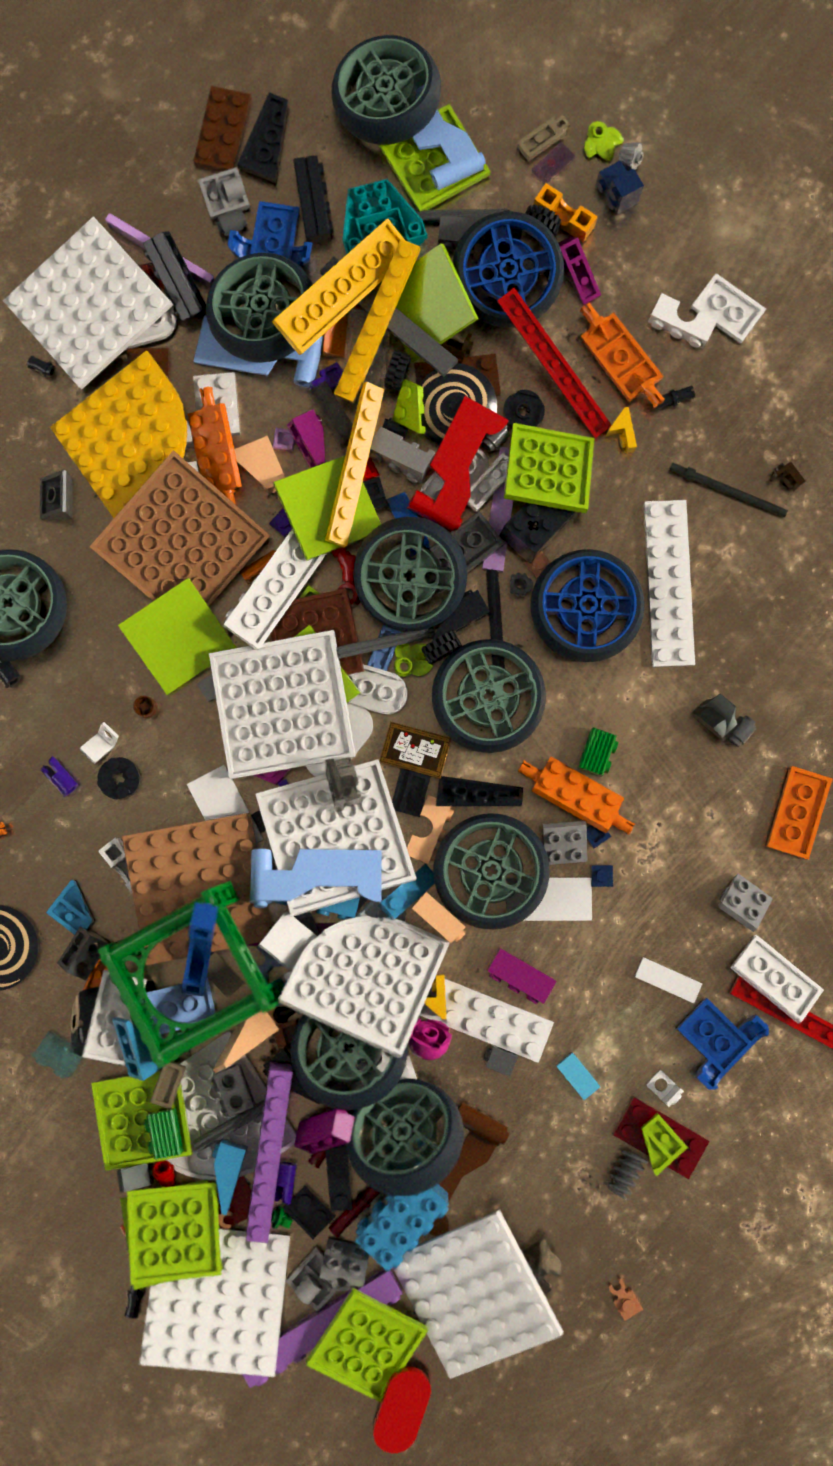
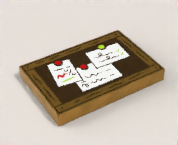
[379,721,452,779]

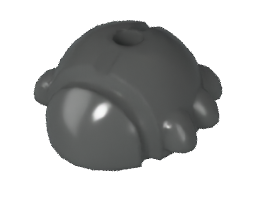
[510,572,534,597]

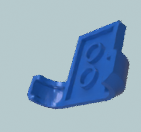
[228,201,312,267]
[676,998,769,1090]

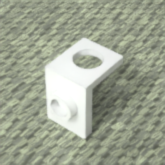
[80,722,119,764]
[646,1070,684,1107]

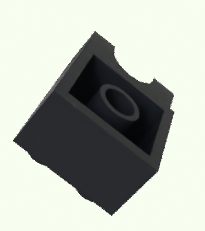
[499,503,576,563]

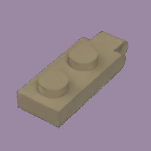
[517,115,570,162]

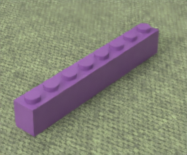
[246,1062,292,1243]
[242,1269,402,1388]

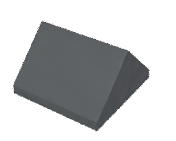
[40,470,73,520]

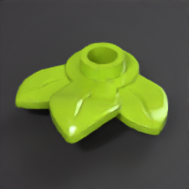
[584,121,623,161]
[394,643,433,677]

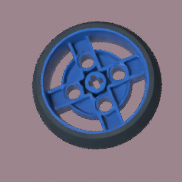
[452,211,564,328]
[531,549,644,662]

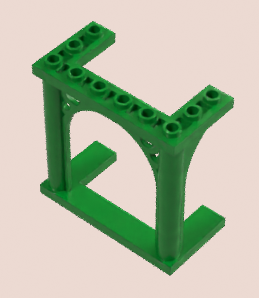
[98,881,285,1069]

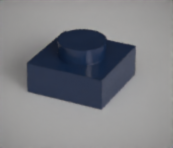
[587,825,612,849]
[591,865,613,887]

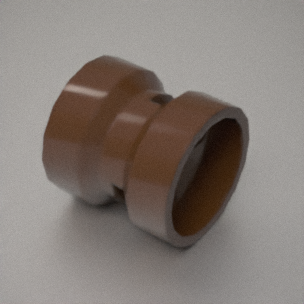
[133,696,158,719]

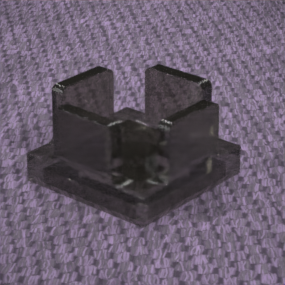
[325,757,362,812]
[522,1237,561,1295]

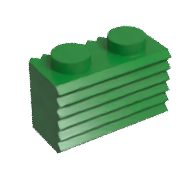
[577,727,619,777]
[144,1107,183,1160]

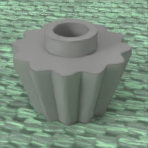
[618,143,643,170]

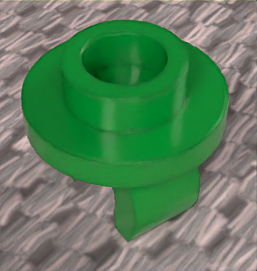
[271,1206,293,1229]

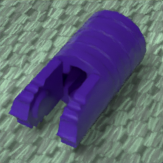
[41,756,78,797]
[274,1161,297,1205]

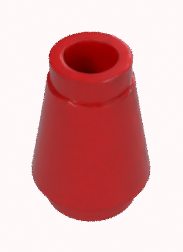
[152,1160,175,1188]

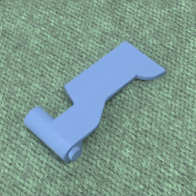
[412,84,486,190]
[193,315,324,388]
[250,849,381,908]

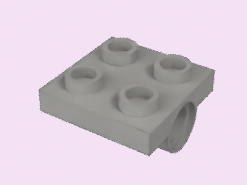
[198,167,250,221]
[542,821,587,865]
[718,874,773,932]
[320,1238,369,1291]
[286,1247,337,1312]

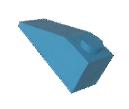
[378,864,435,920]
[112,1017,162,1081]
[212,1139,248,1215]

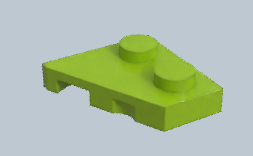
[392,380,425,434]
[641,1113,688,1176]

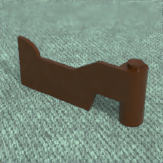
[429,1102,509,1237]

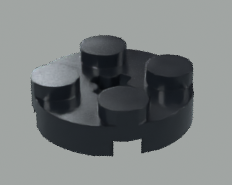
[503,390,545,429]
[97,757,141,800]

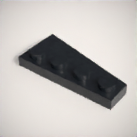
[237,92,288,183]
[436,776,523,806]

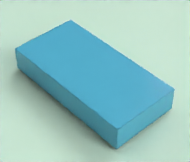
[556,1052,601,1100]

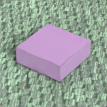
[272,428,295,452]

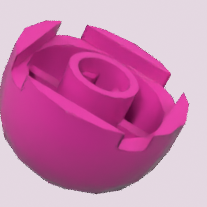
[408,1018,452,1060]

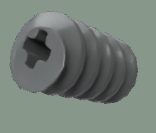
[605,1150,649,1200]

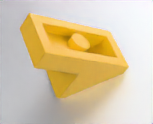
[606,407,637,454]
[424,974,447,1019]

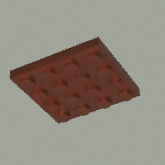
[270,588,364,675]

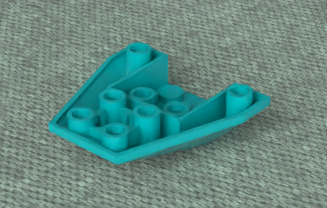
[342,179,428,255]

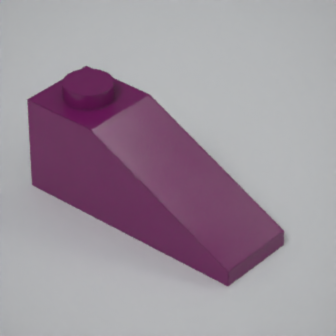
[558,236,601,305]
[287,409,325,468]

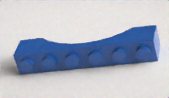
[181,903,218,996]

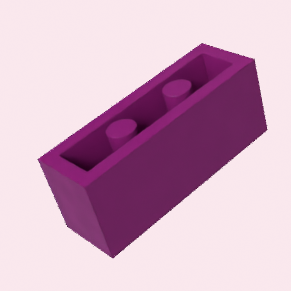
[487,948,557,1004]
[294,1109,355,1154]

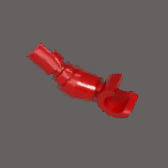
[330,547,360,607]

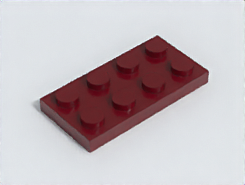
[612,1096,710,1180]

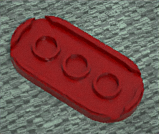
[373,1367,431,1453]

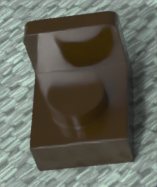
[770,461,806,491]

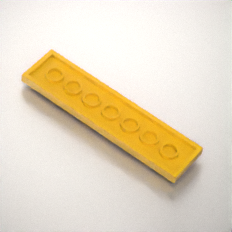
[271,218,405,356]

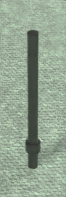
[669,462,788,518]

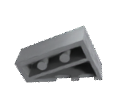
[369,427,435,484]

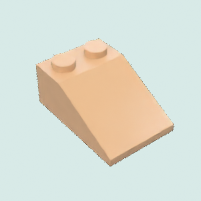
[213,1012,279,1073]

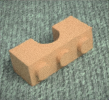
[407,795,454,864]

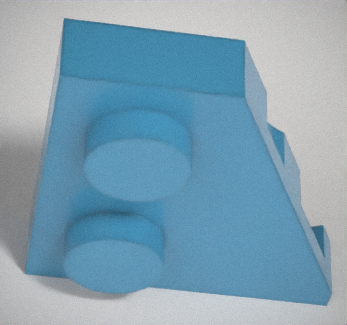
[46,880,94,935]

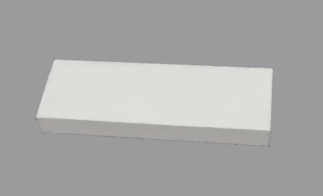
[467,452,508,512]
[634,957,702,1003]

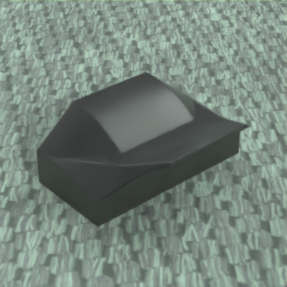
[692,694,738,742]

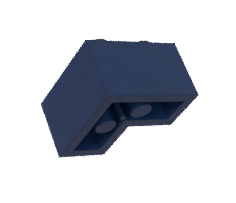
[596,160,644,215]

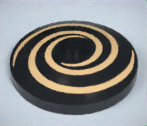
[420,363,497,445]
[0,905,40,991]

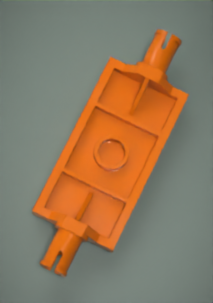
[580,303,665,408]
[188,386,242,505]
[518,756,635,835]

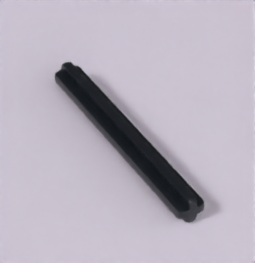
[486,569,505,669]

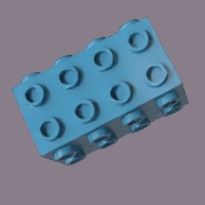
[355,1169,449,1272]

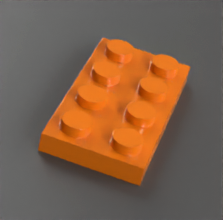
[766,766,832,860]

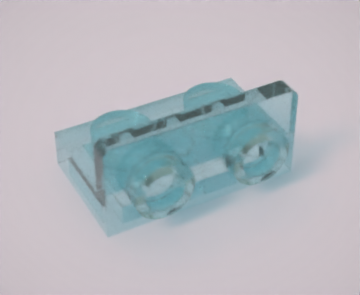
[32,1031,84,1078]

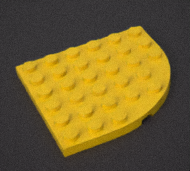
[50,350,187,518]

